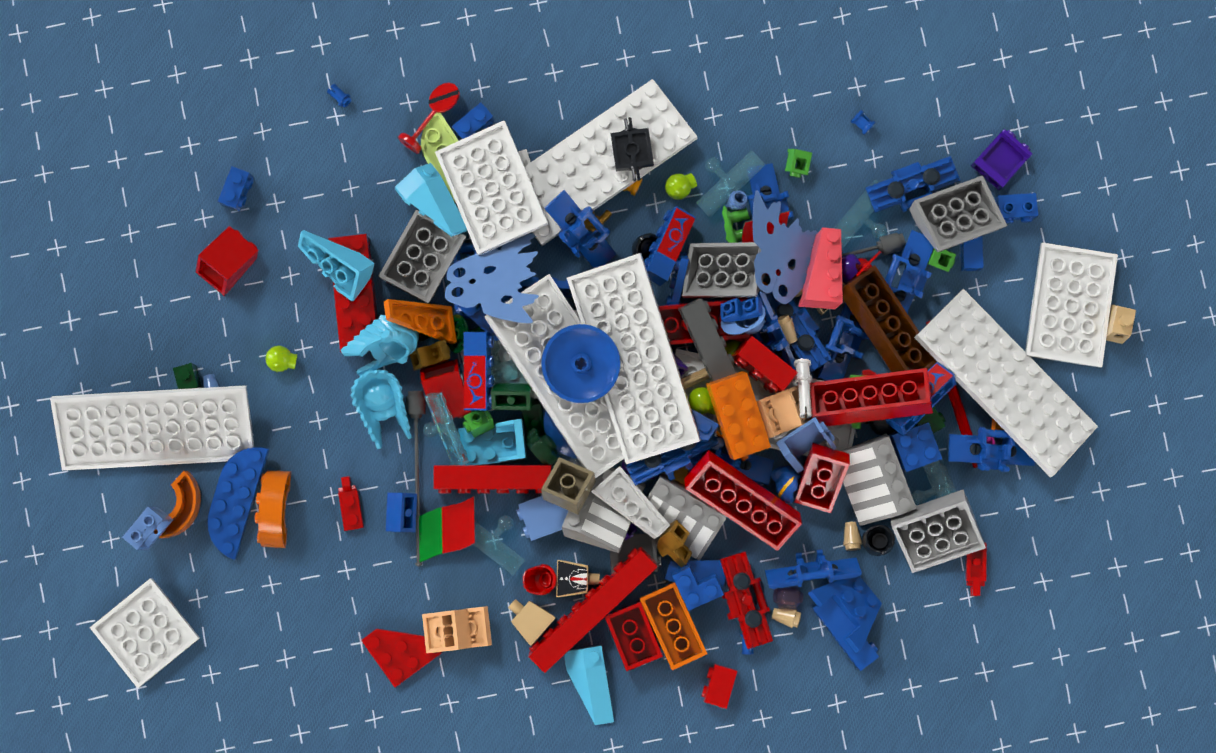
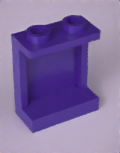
[971,129,1032,190]

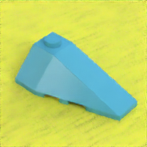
[395,163,467,237]
[298,230,375,301]
[564,645,614,725]

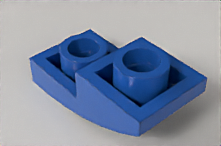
[720,295,763,322]

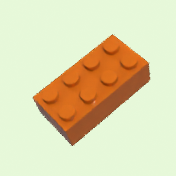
[706,371,771,460]
[639,582,707,670]

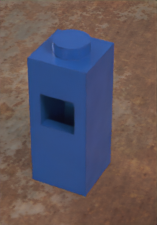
[960,236,983,271]

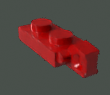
[338,476,364,531]
[966,543,987,596]

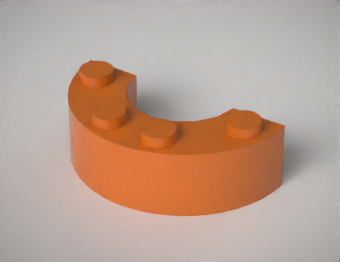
[255,470,291,548]
[154,471,201,538]

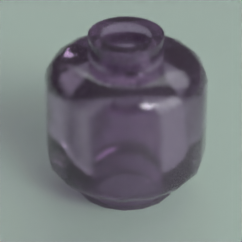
[773,586,803,609]

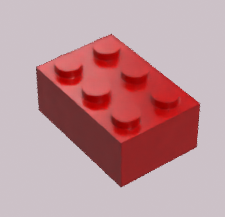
[731,336,798,393]
[794,443,850,513]
[605,601,663,671]

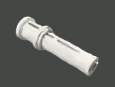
[794,359,812,418]

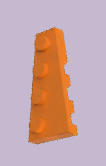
[384,299,457,345]

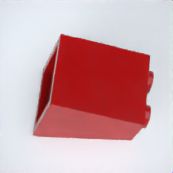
[195,226,259,296]
[420,359,472,424]

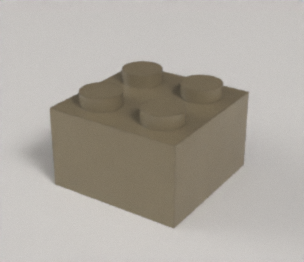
[541,457,596,514]

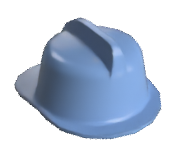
[721,305,766,335]

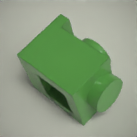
[785,149,812,178]
[927,248,956,272]
[463,410,495,438]

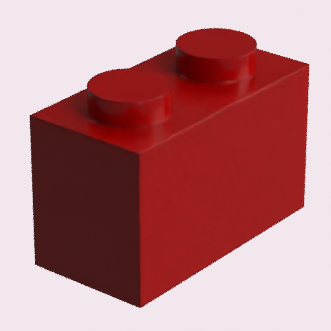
[701,663,737,709]

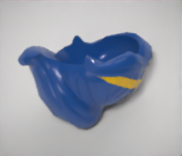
[771,465,802,504]

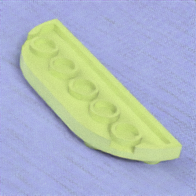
[421,112,458,203]

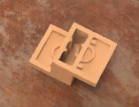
[756,385,813,439]
[422,606,492,653]

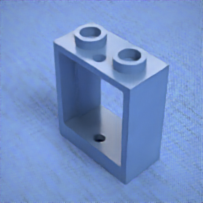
[122,507,173,550]

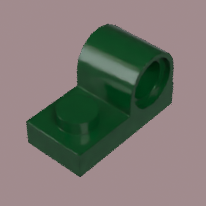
[520,399,547,443]

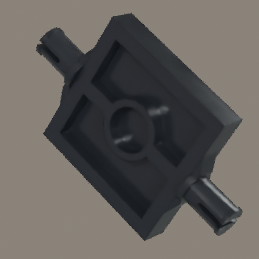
[611,117,654,181]

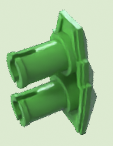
[722,206,750,243]

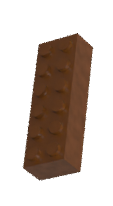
[842,265,937,372]

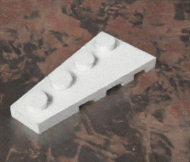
[591,466,670,539]

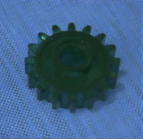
[526,428,561,466]

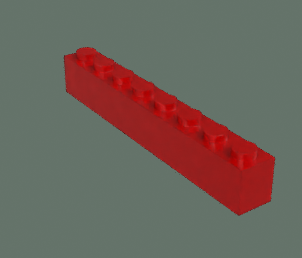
[528,547,658,673]

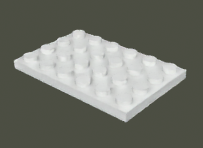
[435,121,549,255]
[1025,243,1118,368]

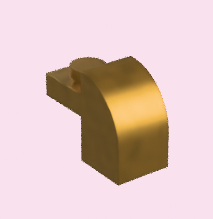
[410,340,450,371]
[657,520,692,567]

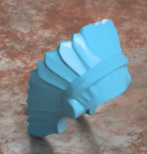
[340,315,419,376]
[351,370,412,449]

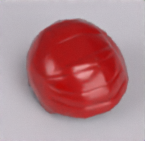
[522,564,557,595]

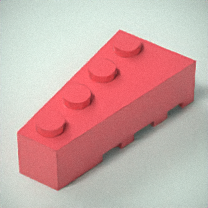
[798,228,843,309]

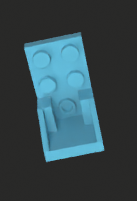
[458,419,527,465]

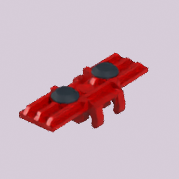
[720,551,773,649]

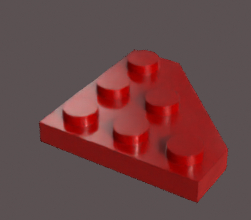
[361,628,443,687]

